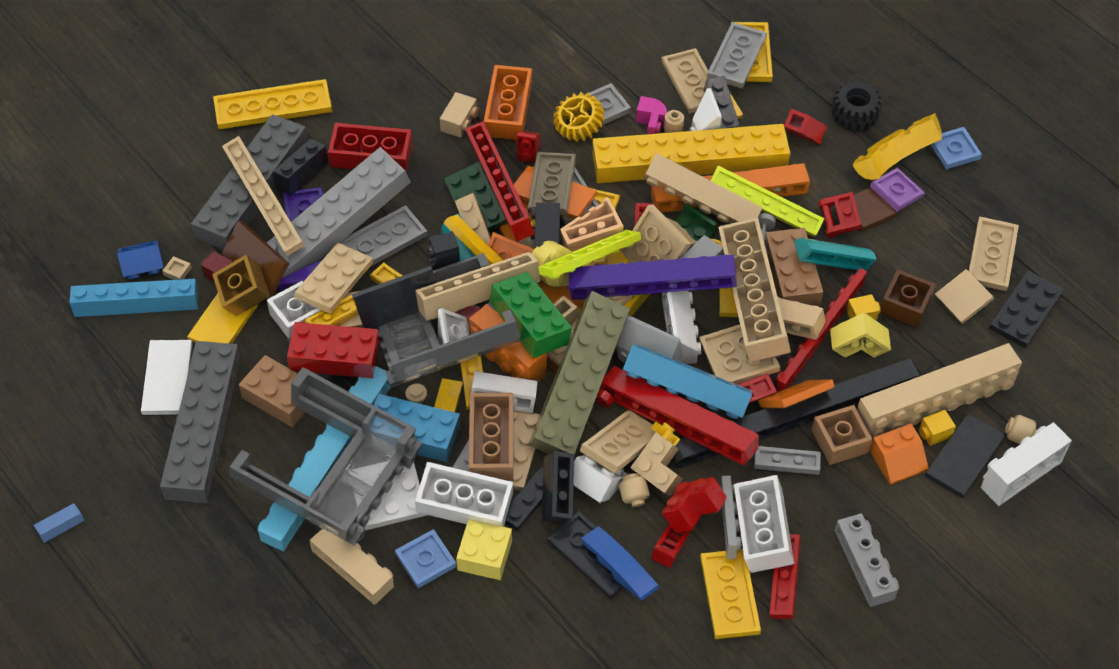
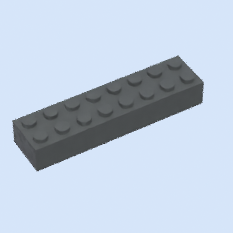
[191,114,308,250]
[160,341,241,503]

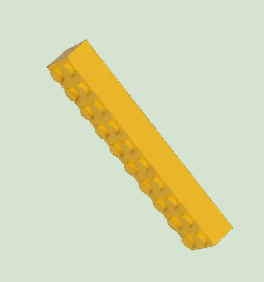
[592,124,790,183]

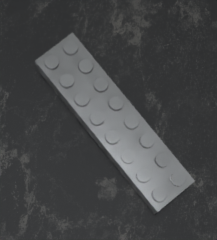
[267,147,411,278]

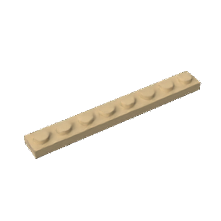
[222,136,305,256]

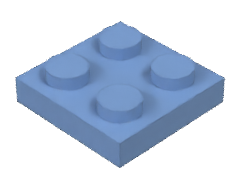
[930,127,982,169]
[395,529,457,588]

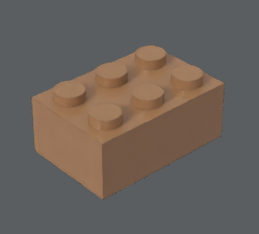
[239,355,305,428]

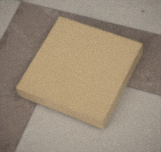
[935,269,994,324]

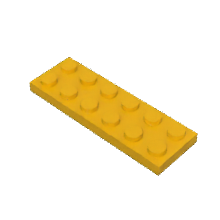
[213,79,332,129]

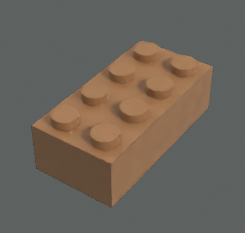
[765,228,823,307]
[469,393,514,481]

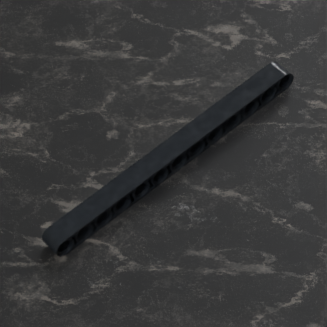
[672,359,922,468]

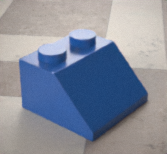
[117,240,164,279]

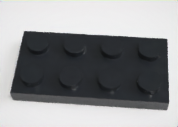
[989,271,1064,348]

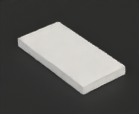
[141,340,193,415]

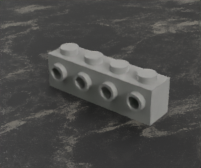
[835,513,899,607]

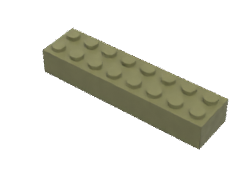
[528,291,630,454]

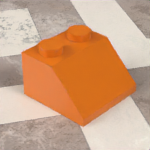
[869,424,929,485]

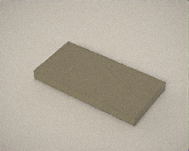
[527,152,576,215]

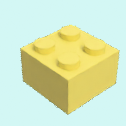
[456,519,512,580]

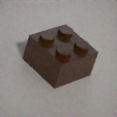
[880,269,936,328]

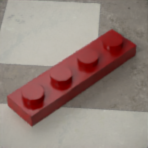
[770,534,801,619]

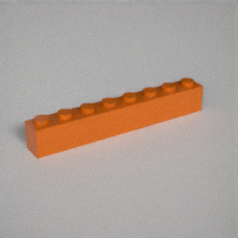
[651,163,810,213]

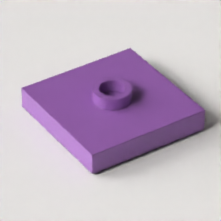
[870,168,924,212]

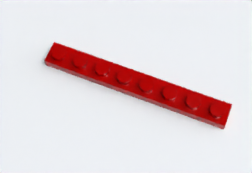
[775,268,867,392]

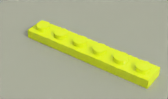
[710,166,824,238]
[538,230,641,279]

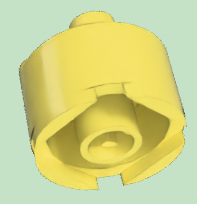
[532,241,572,287]

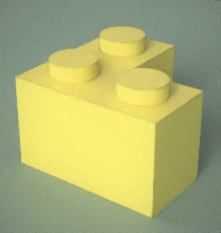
[830,312,891,358]

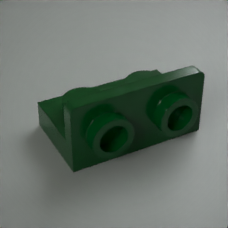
[674,203,717,242]

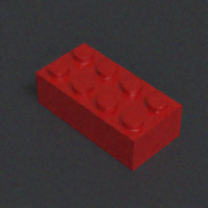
[328,123,413,173]
[287,322,380,378]

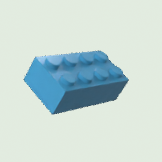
[371,394,461,462]

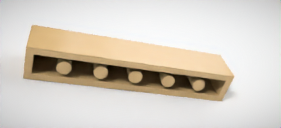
[644,153,762,223]
[415,252,540,321]

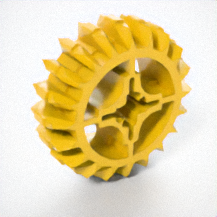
[553,92,605,142]

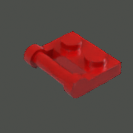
[818,192,862,238]

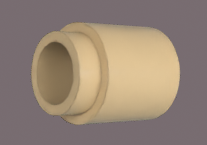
[664,110,684,133]

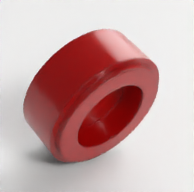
[595,388,614,408]

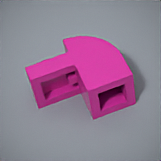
[636,96,667,135]

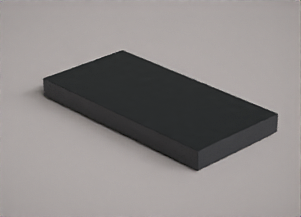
[352,266,437,329]
[925,413,1006,498]
[547,511,624,599]

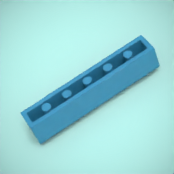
[69,279,199,317]
[623,344,753,419]

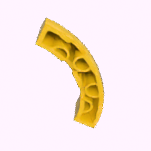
[853,114,942,180]

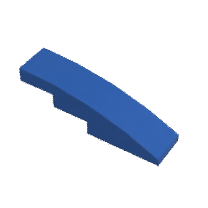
[581,526,659,601]

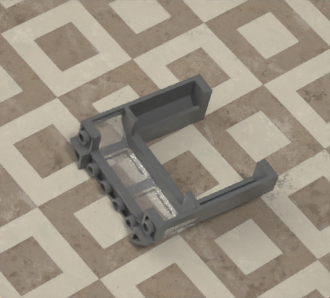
[373,253,520,388]
[229,367,422,545]

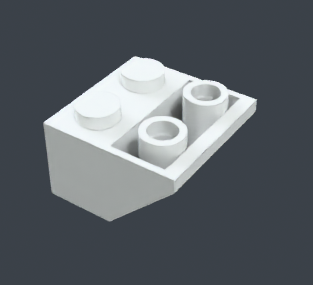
[574,455,628,503]

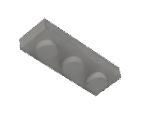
[754,446,821,475]

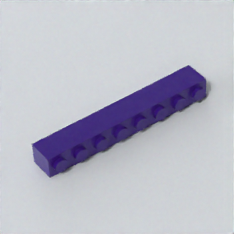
[569,254,737,300]

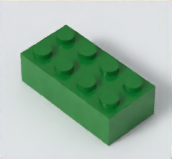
[489,272,572,358]

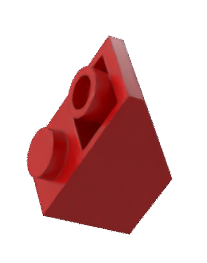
[784,109,827,145]
[517,131,541,163]

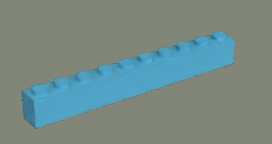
[258,367,391,552]

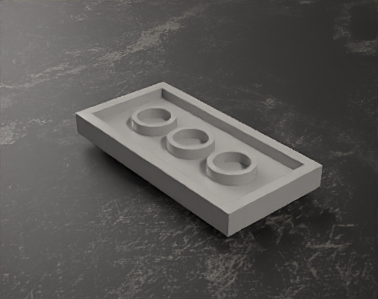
[707,22,767,89]
[340,205,428,267]

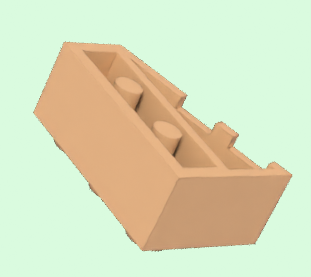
[560,197,624,252]

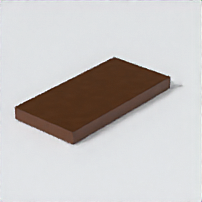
[221,221,290,298]

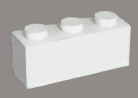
[471,371,537,413]

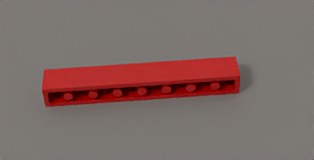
[466,122,535,242]
[600,366,759,466]

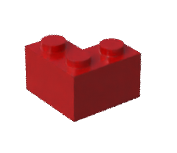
[662,477,727,533]

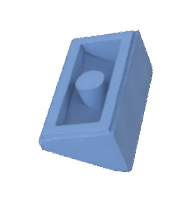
[34,503,84,543]

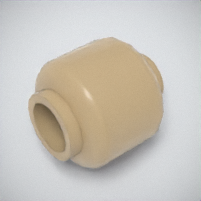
[1005,415,1037,444]
[619,473,650,507]

